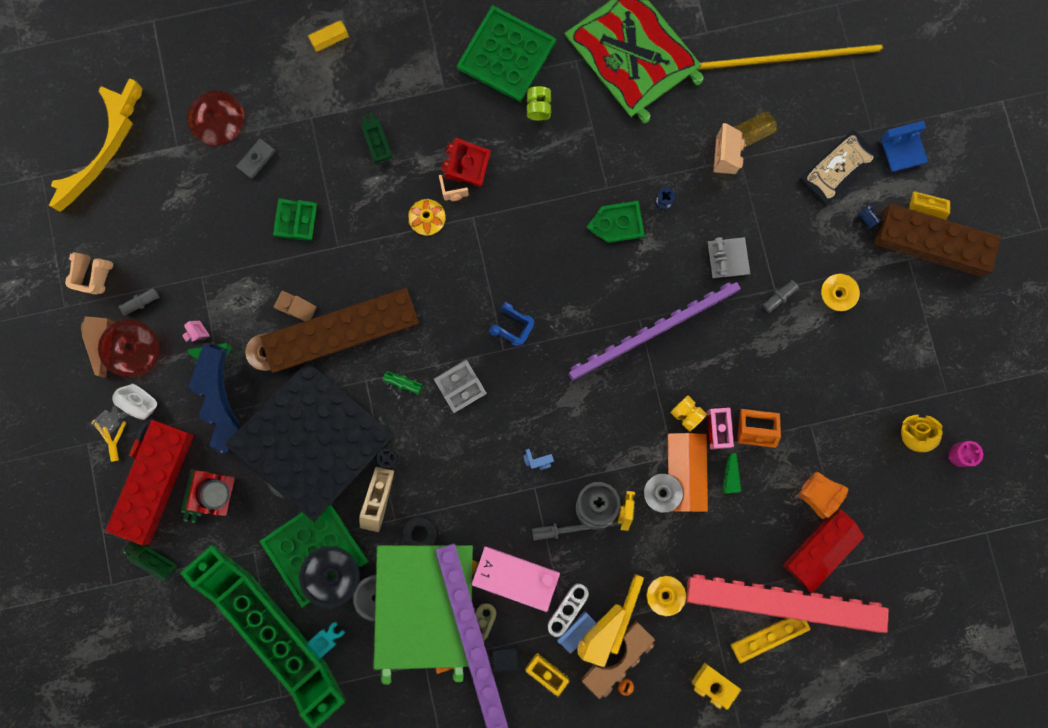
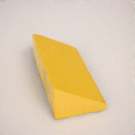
[308,20,349,52]
[909,191,950,220]

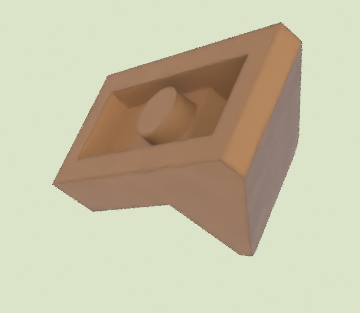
[274,291,317,322]

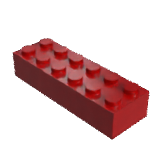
[106,420,194,545]

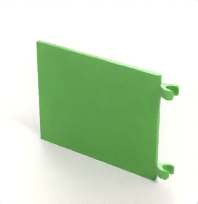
[374,545,473,684]

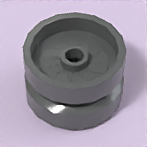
[575,482,621,530]
[353,575,376,621]

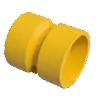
[670,395,707,432]

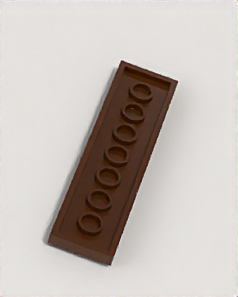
[260,288,419,374]

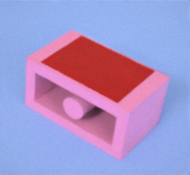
[707,408,734,450]

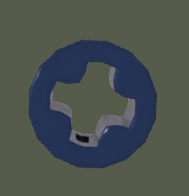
[656,188,675,209]
[858,205,883,230]

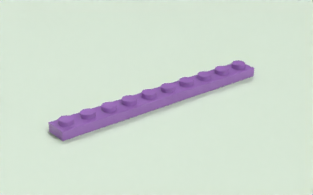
[568,282,741,381]
[435,543,508,728]

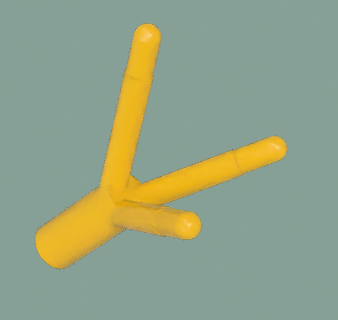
[95,421,126,462]

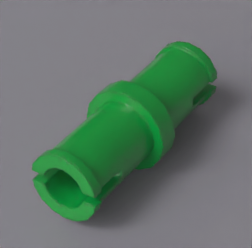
[383,370,423,395]

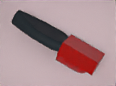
[129,417,156,458]

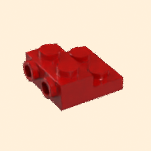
[441,138,491,187]

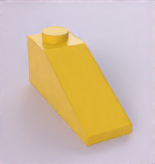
[577,604,626,667]

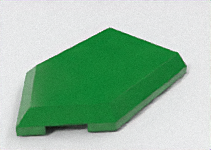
[586,201,645,243]

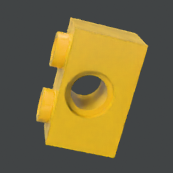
[691,663,741,710]

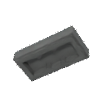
[236,139,276,179]

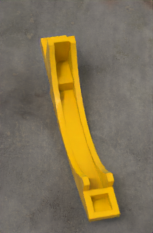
[49,78,142,212]

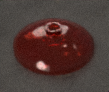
[187,91,244,145]
[98,320,160,377]

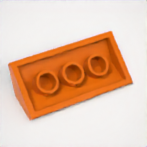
[668,433,708,512]

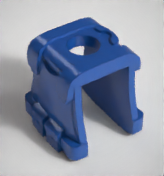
[488,302,534,346]

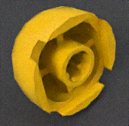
[901,415,943,452]

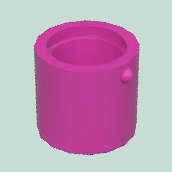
[949,441,983,467]

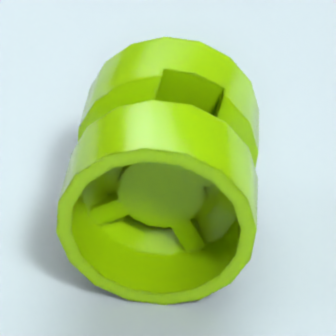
[527,86,551,120]

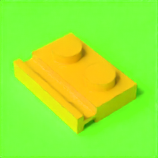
[618,491,635,531]

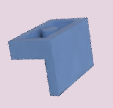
[556,611,596,654]

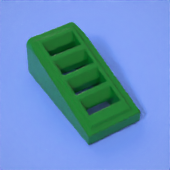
[723,453,741,494]

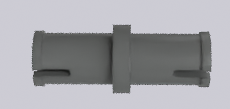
[762,280,799,313]
[119,287,160,316]

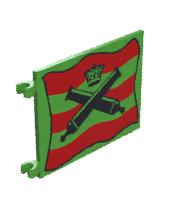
[565,0,703,124]

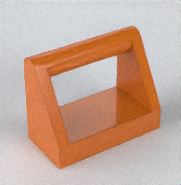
[738,409,781,448]

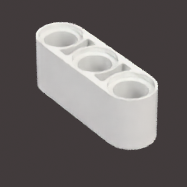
[548,584,588,637]

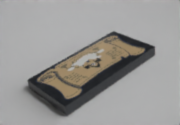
[800,129,880,206]

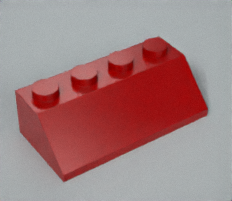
[782,509,864,593]

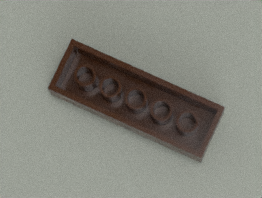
[874,204,1001,277]

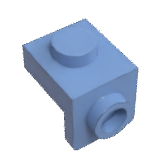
[523,449,554,470]

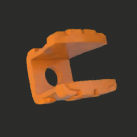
[798,472,849,519]

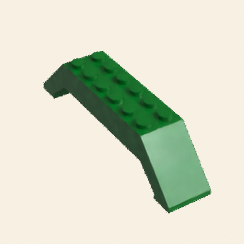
[180,545,345,728]

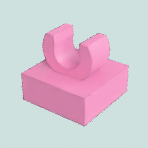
[182,321,210,342]

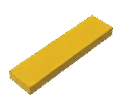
[610,574,644,654]
[730,618,811,664]

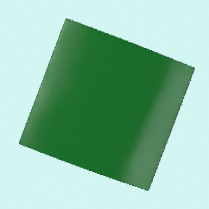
[273,198,317,240]

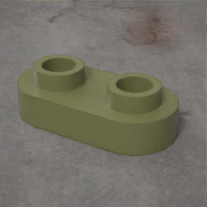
[475,603,496,641]

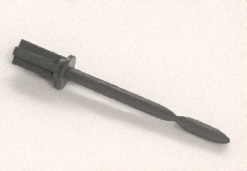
[532,519,621,540]

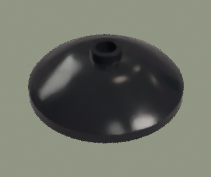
[299,546,360,608]

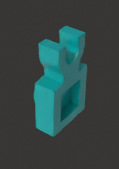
[308,621,346,658]

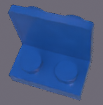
[881,121,928,172]

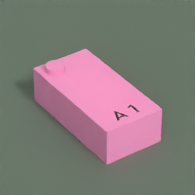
[472,546,560,612]

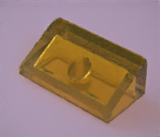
[734,111,777,146]

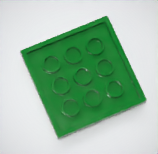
[457,5,557,103]
[259,504,369,607]

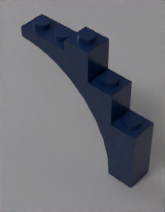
[188,343,242,453]

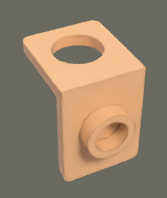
[439,175,469,201]

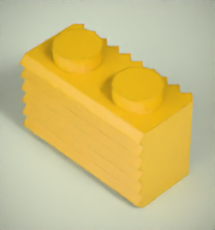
[525,653,569,696]

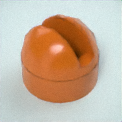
[618,678,634,696]

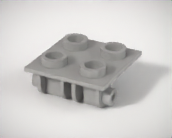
[708,237,750,278]

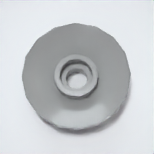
[644,474,683,513]

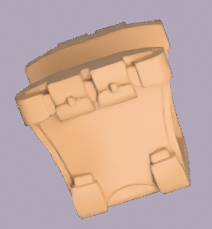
[65,252,113,294]

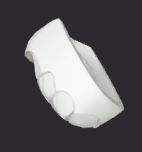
[112,384,157,420]

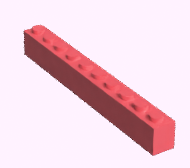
[685,575,889,633]

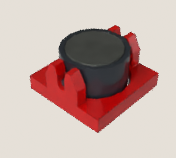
[186,470,235,516]

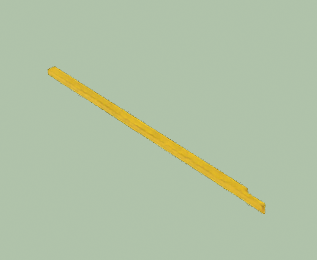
[698,45,883,70]

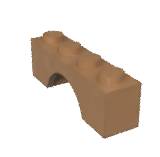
[581,621,655,699]

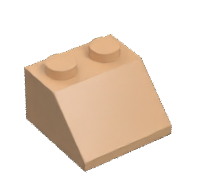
[714,123,744,174]

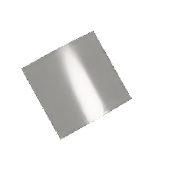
[434,360,487,413]

